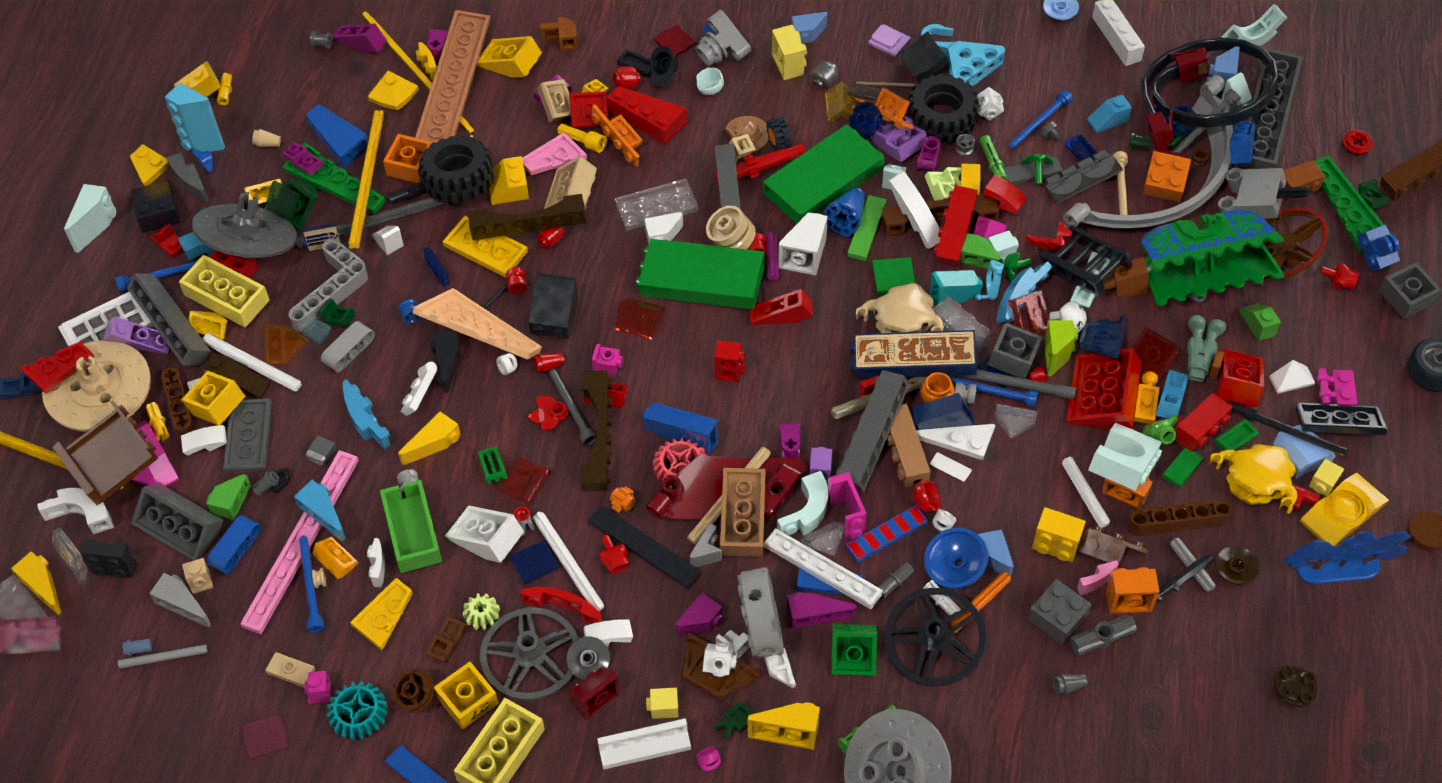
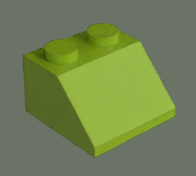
[1044,320,1078,376]

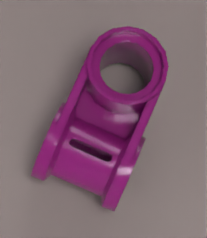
[427,29,449,62]
[916,136,940,172]
[779,423,801,458]

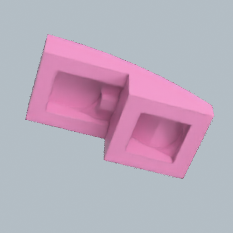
[1077,561,1119,596]

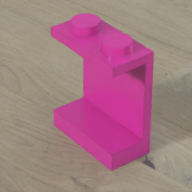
[828,472,866,540]

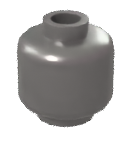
[812,61,838,89]

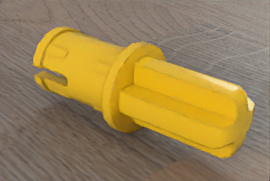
[217,73,232,106]
[146,402,169,441]

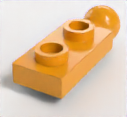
[1134,371,1160,424]

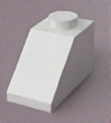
[644,212,683,243]

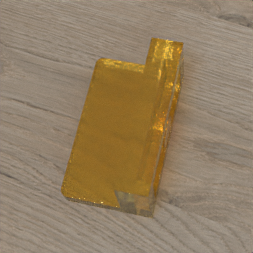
[825,82,856,121]

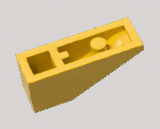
[398,412,461,465]
[11,551,61,615]

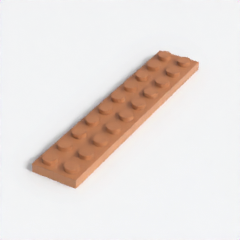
[415,10,490,143]

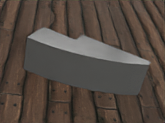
[167,153,209,202]

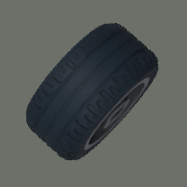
[1408,338,1442,392]

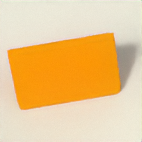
[312,537,359,579]

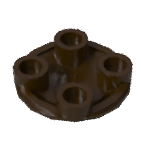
[1273,665,1318,707]

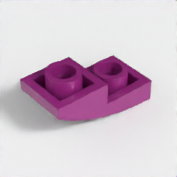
[282,142,324,176]

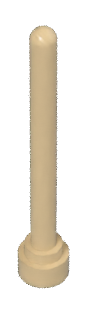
[1113,151,1128,215]

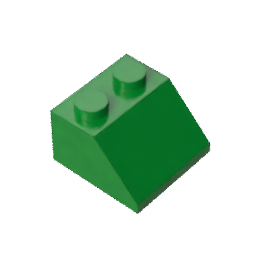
[831,624,877,676]

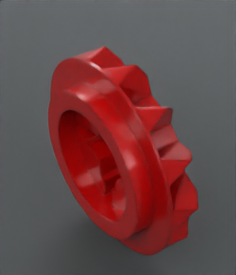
[1342,130,1373,156]

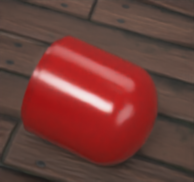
[1028,366,1048,382]

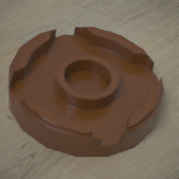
[1407,511,1442,551]

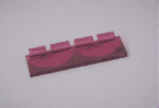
[0,616,62,655]

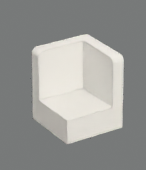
[716,630,749,659]

